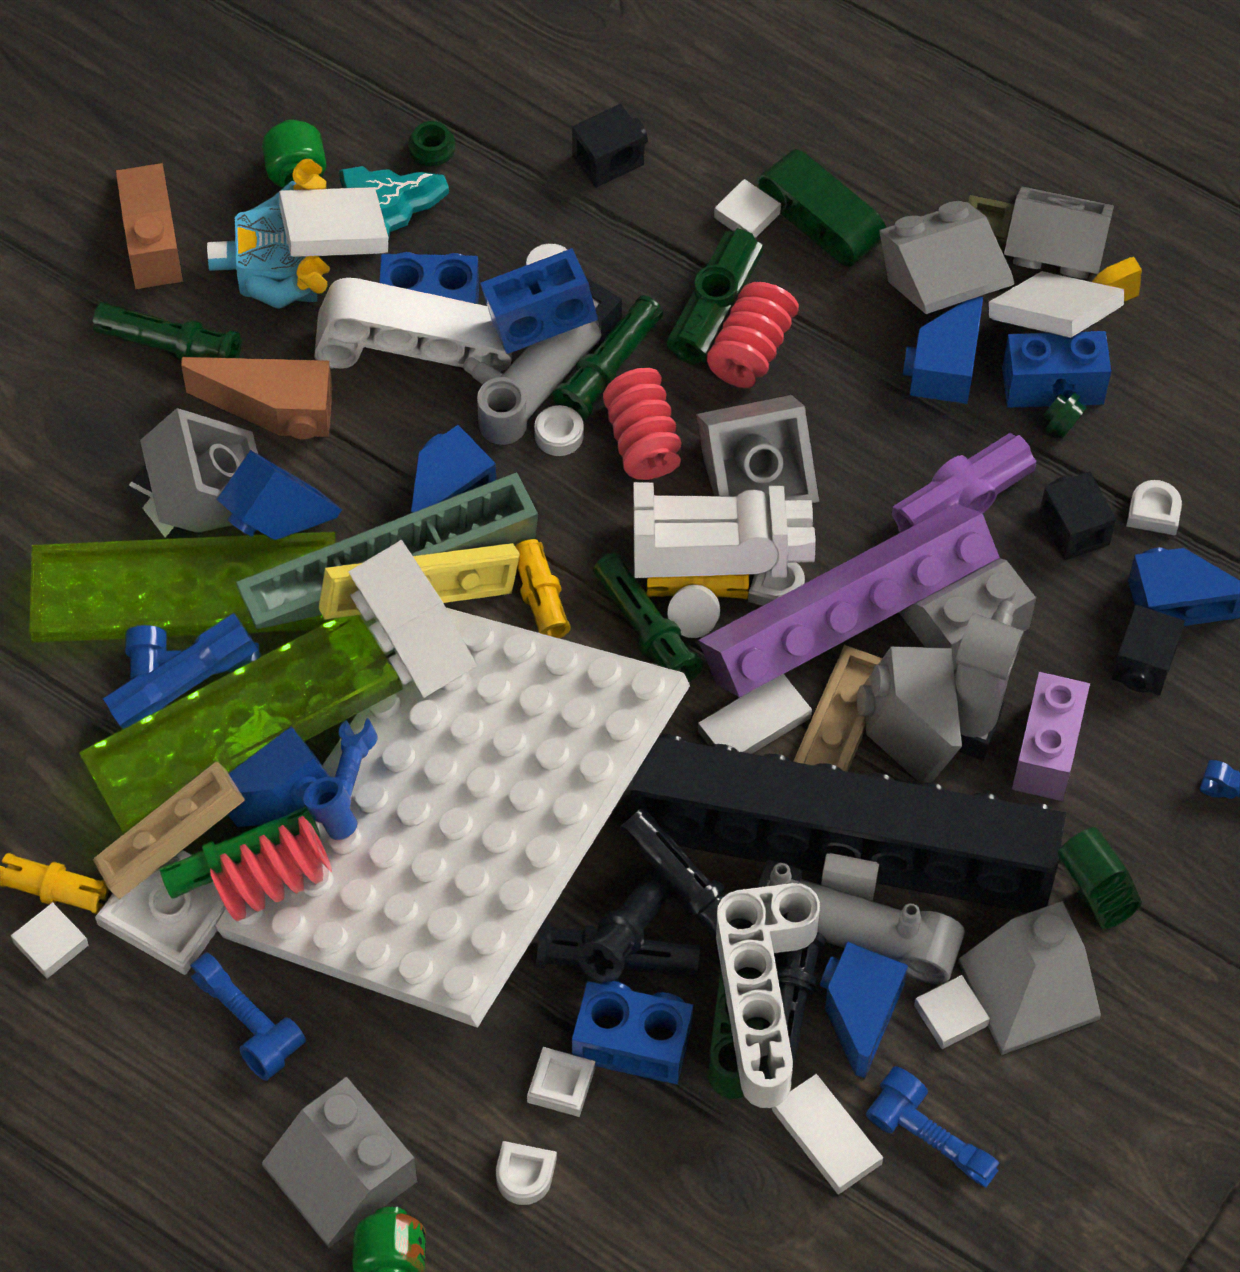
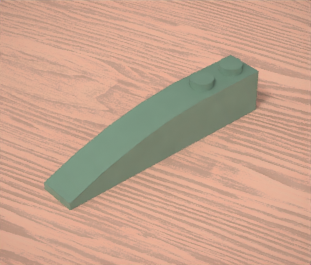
[236,472,538,629]

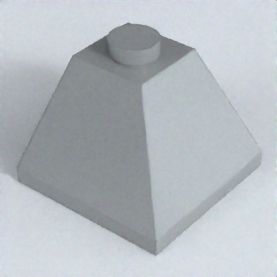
[958,901,1101,1055]

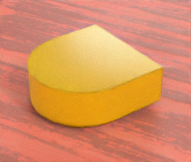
[1092,257,1142,301]

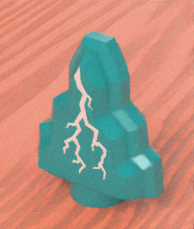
[339,166,449,240]

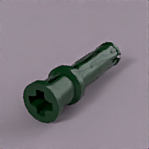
[552,295,664,420]
[93,302,242,362]
[593,553,703,682]

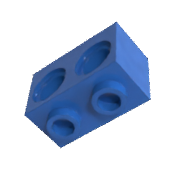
[480,248,598,354]
[379,252,479,304]
[572,981,693,1085]

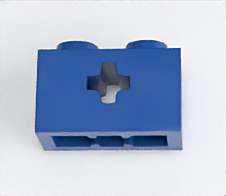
[1002,331,1111,408]

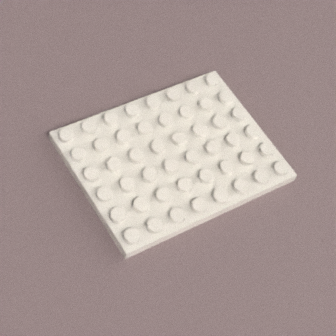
[215,608,690,1028]

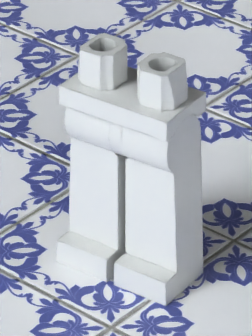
[633,482,815,578]

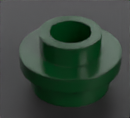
[408,121,456,166]
[1043,392,1087,439]

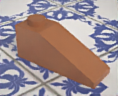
[116,163,183,289]
[181,357,333,439]

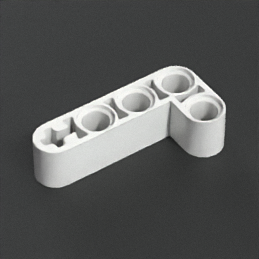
[314,278,512,372]
[716,883,820,1108]

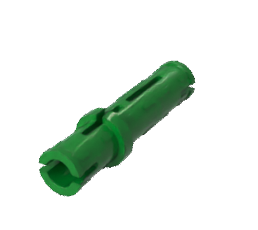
[159,806,321,900]

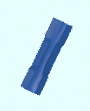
[103,613,258,735]

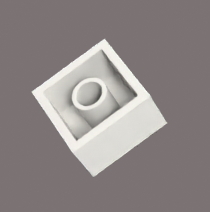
[348,540,477,698]

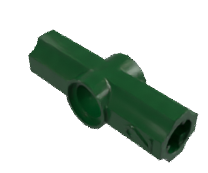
[667,228,763,365]

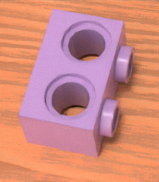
[1012,672,1090,801]

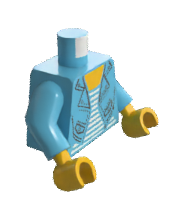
[207,159,330,309]

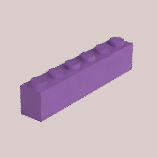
[698,504,1000,697]

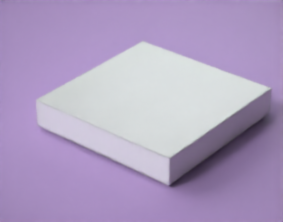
[279,187,388,257]
[989,271,1124,338]
[95,850,226,975]

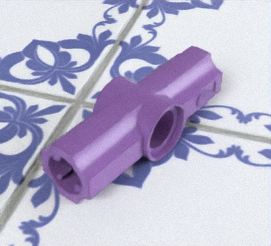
[892,433,1036,533]

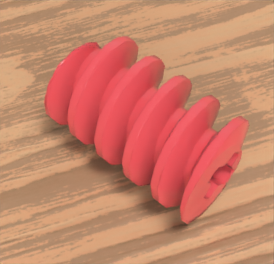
[707,282,799,389]
[603,368,682,480]
[210,816,332,921]

